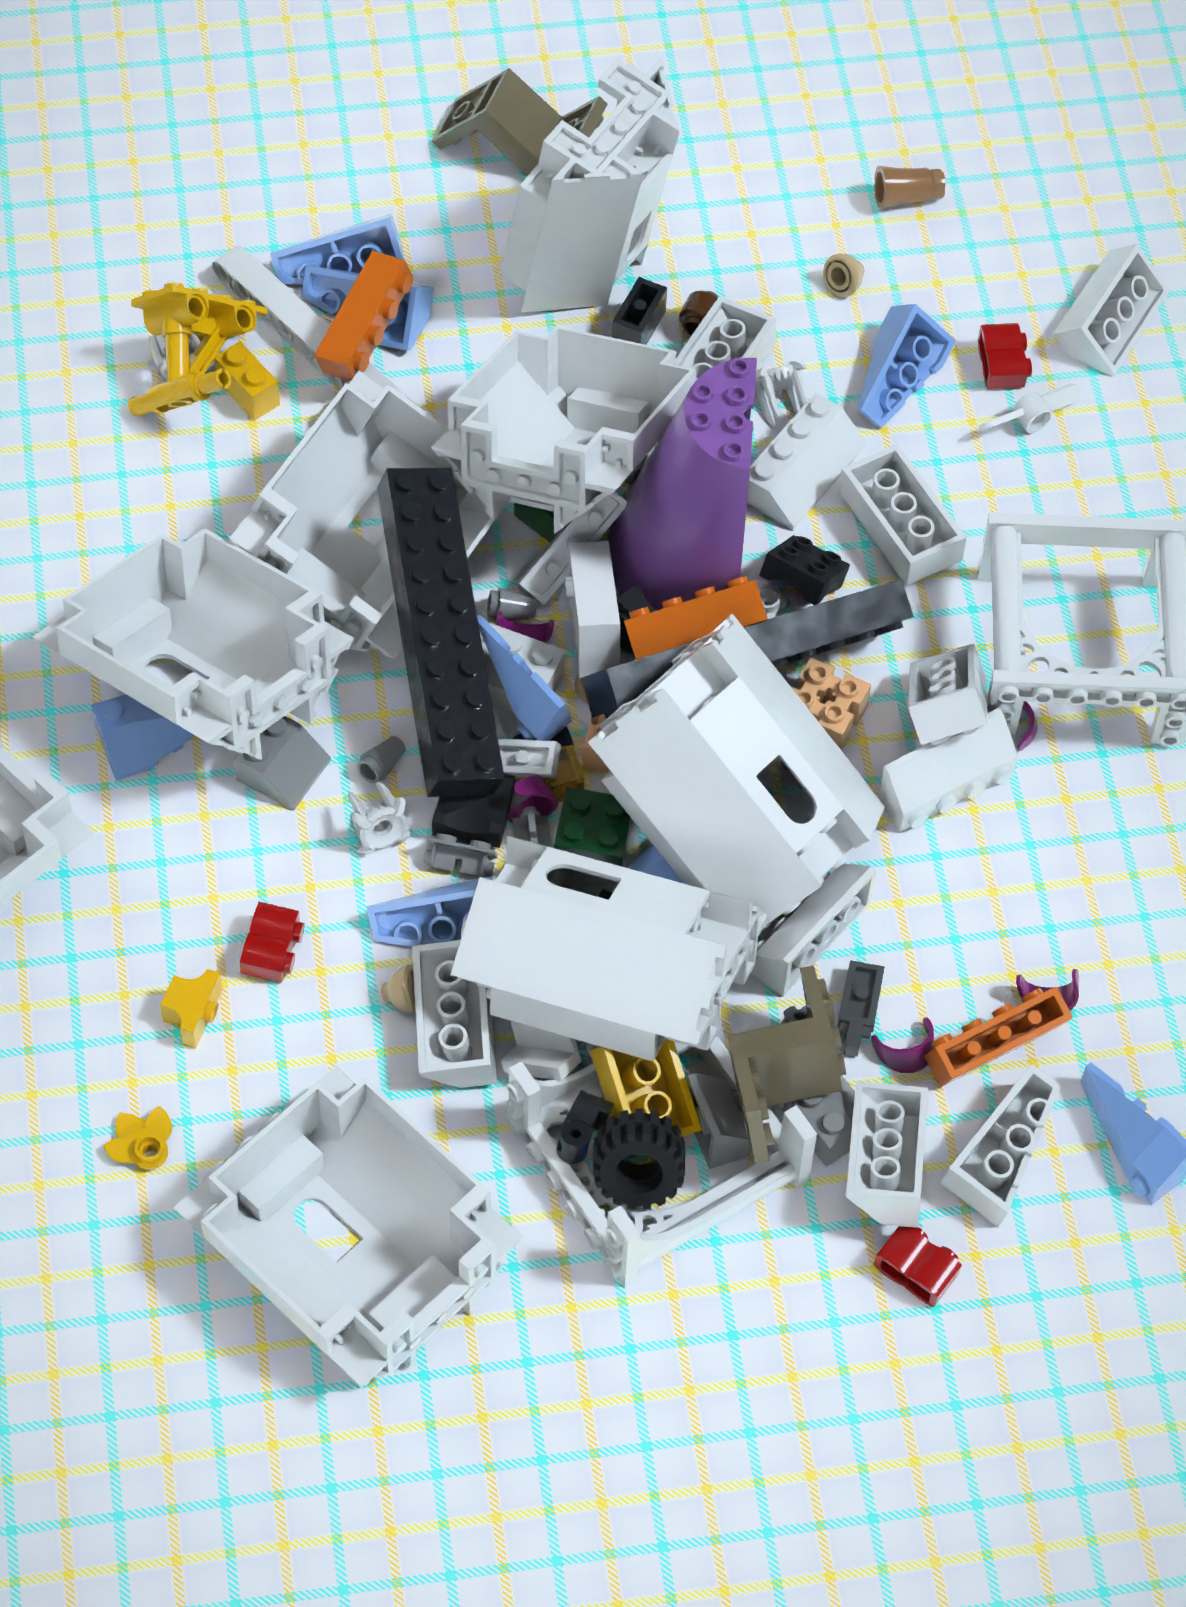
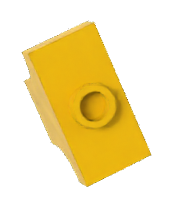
[160,969,222,1049]

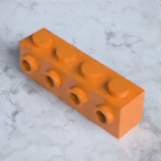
[314,250,414,381]
[624,576,768,660]
[924,986,1073,1087]

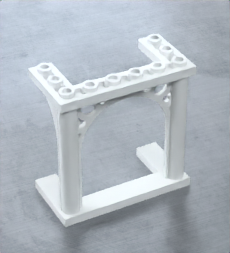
[977,512,1186,746]
[506,1035,817,1287]

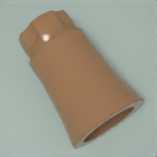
[874,165,946,209]

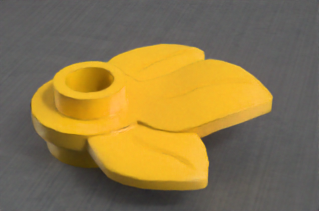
[103,1106,173,1170]

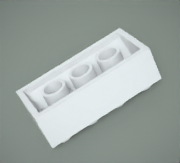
[1053,244,1170,376]
[676,296,776,378]
[747,392,866,530]
[878,708,1018,832]
[751,864,877,997]
[412,940,497,1088]
[846,1081,928,1228]

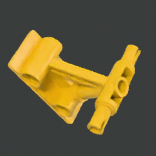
[128,282,268,417]

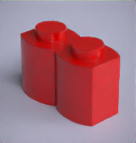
[977,323,1032,389]
[239,902,305,983]
[873,1226,962,1307]

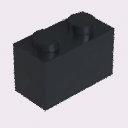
[612,277,668,345]

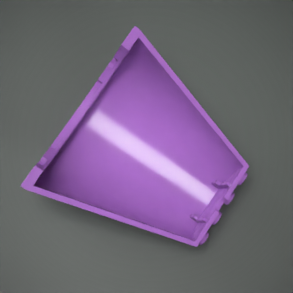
[609,358,757,610]

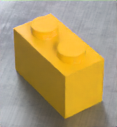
[214,341,280,421]

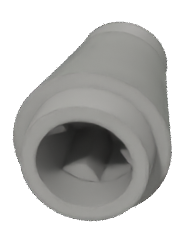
[487,588,537,621]
[357,736,406,783]

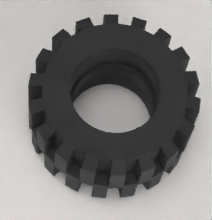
[593,1109,685,1210]

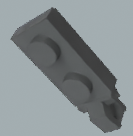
[838,960,885,1057]

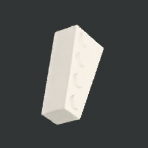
[940,1064,1061,1228]

